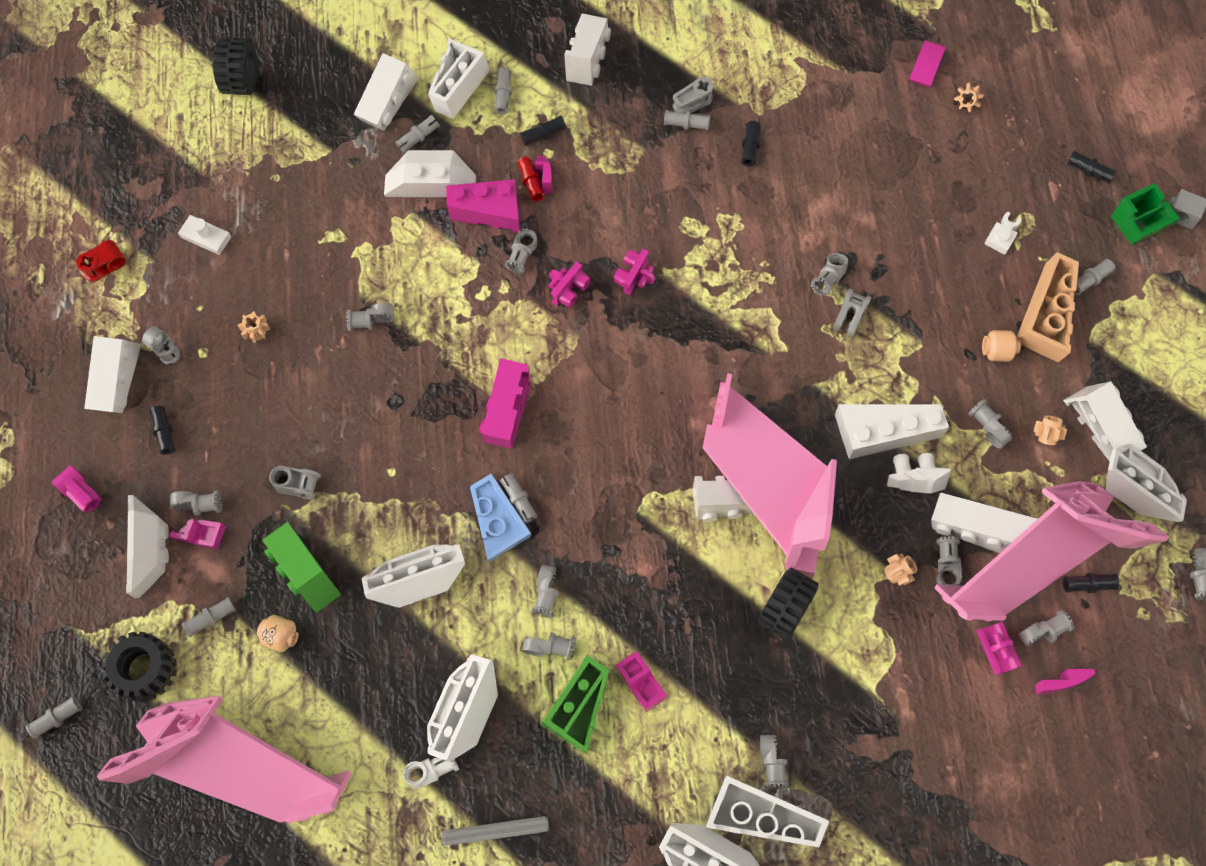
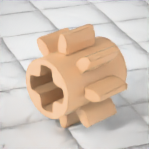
[954,82,985,112]
[238,311,270,343]
[1034,415,1067,445]
[885,553,917,586]

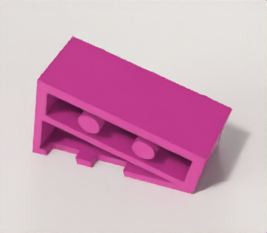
[446,179,520,233]
[479,358,532,449]

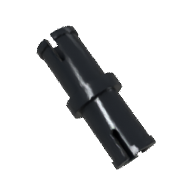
[520,115,566,146]
[741,121,761,167]
[1067,151,1117,184]
[149,405,176,455]
[1063,573,1120,593]

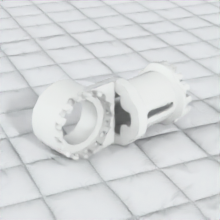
[403,757,459,789]

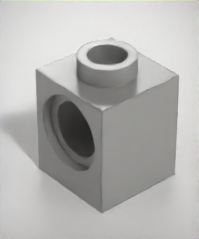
[1168,189,1206,230]

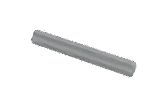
[442,816,549,846]

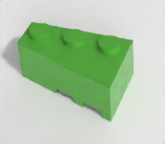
[263,522,341,613]
[541,655,609,754]

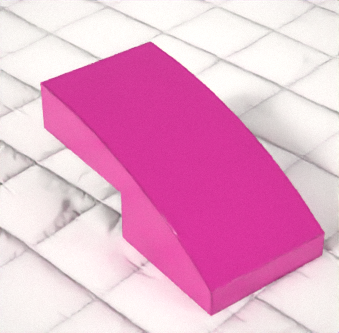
[909,41,946,88]
[615,651,668,713]
[1035,669,1095,695]

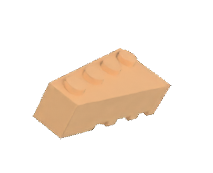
[1016,252,1079,362]

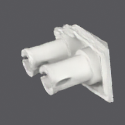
[887,453,951,493]

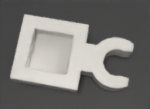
[984,212,1021,255]

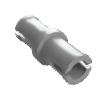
[494,67,512,114]
[664,110,711,130]
[395,115,440,153]
[1074,259,1115,295]
[500,473,538,524]
[182,597,236,637]
[26,696,82,739]

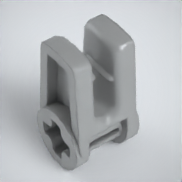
[673,77,713,113]
[833,288,872,337]

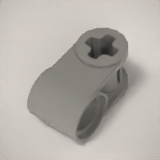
[269,466,321,500]

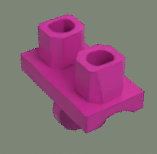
[614,249,656,296]
[549,261,590,308]
[976,622,1021,676]

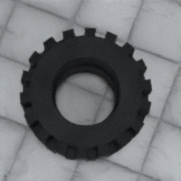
[213,37,258,95]
[759,567,819,639]
[102,631,177,702]

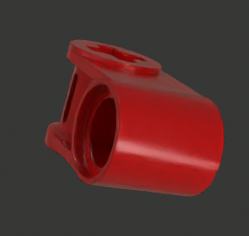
[76,240,126,282]

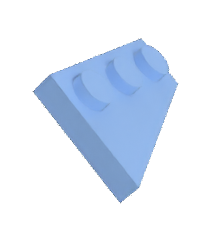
[470,474,531,562]

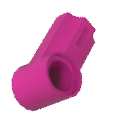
[51,465,102,514]

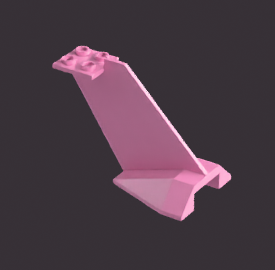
[703,373,837,579]
[935,481,1169,621]
[97,696,351,824]

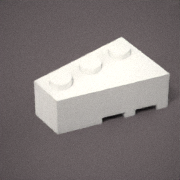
[564,14,611,86]
[428,38,490,119]
[354,53,419,131]
[84,336,141,413]
[1063,381,1147,462]
[692,476,756,522]

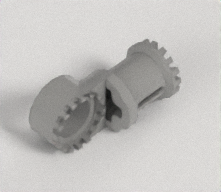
[504,228,538,274]
[811,253,848,296]
[346,303,394,331]
[142,326,181,365]
[968,399,1012,449]
[170,490,222,516]
[936,536,962,585]
[1190,548,1206,600]
[531,564,560,618]
[1018,610,1075,647]
[522,632,576,660]
[760,735,789,789]

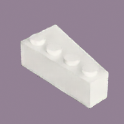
[835,404,949,459]
[932,493,1037,553]
[706,776,829,847]

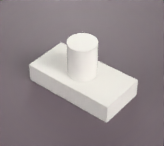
[178,215,231,255]

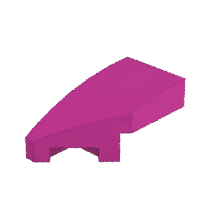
[535,155,553,194]
[169,518,226,550]

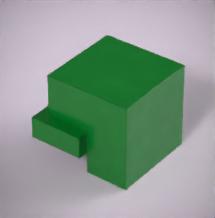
[1111,183,1180,245]

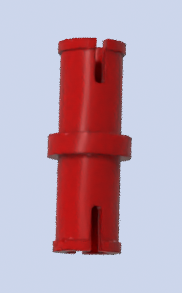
[517,157,545,202]

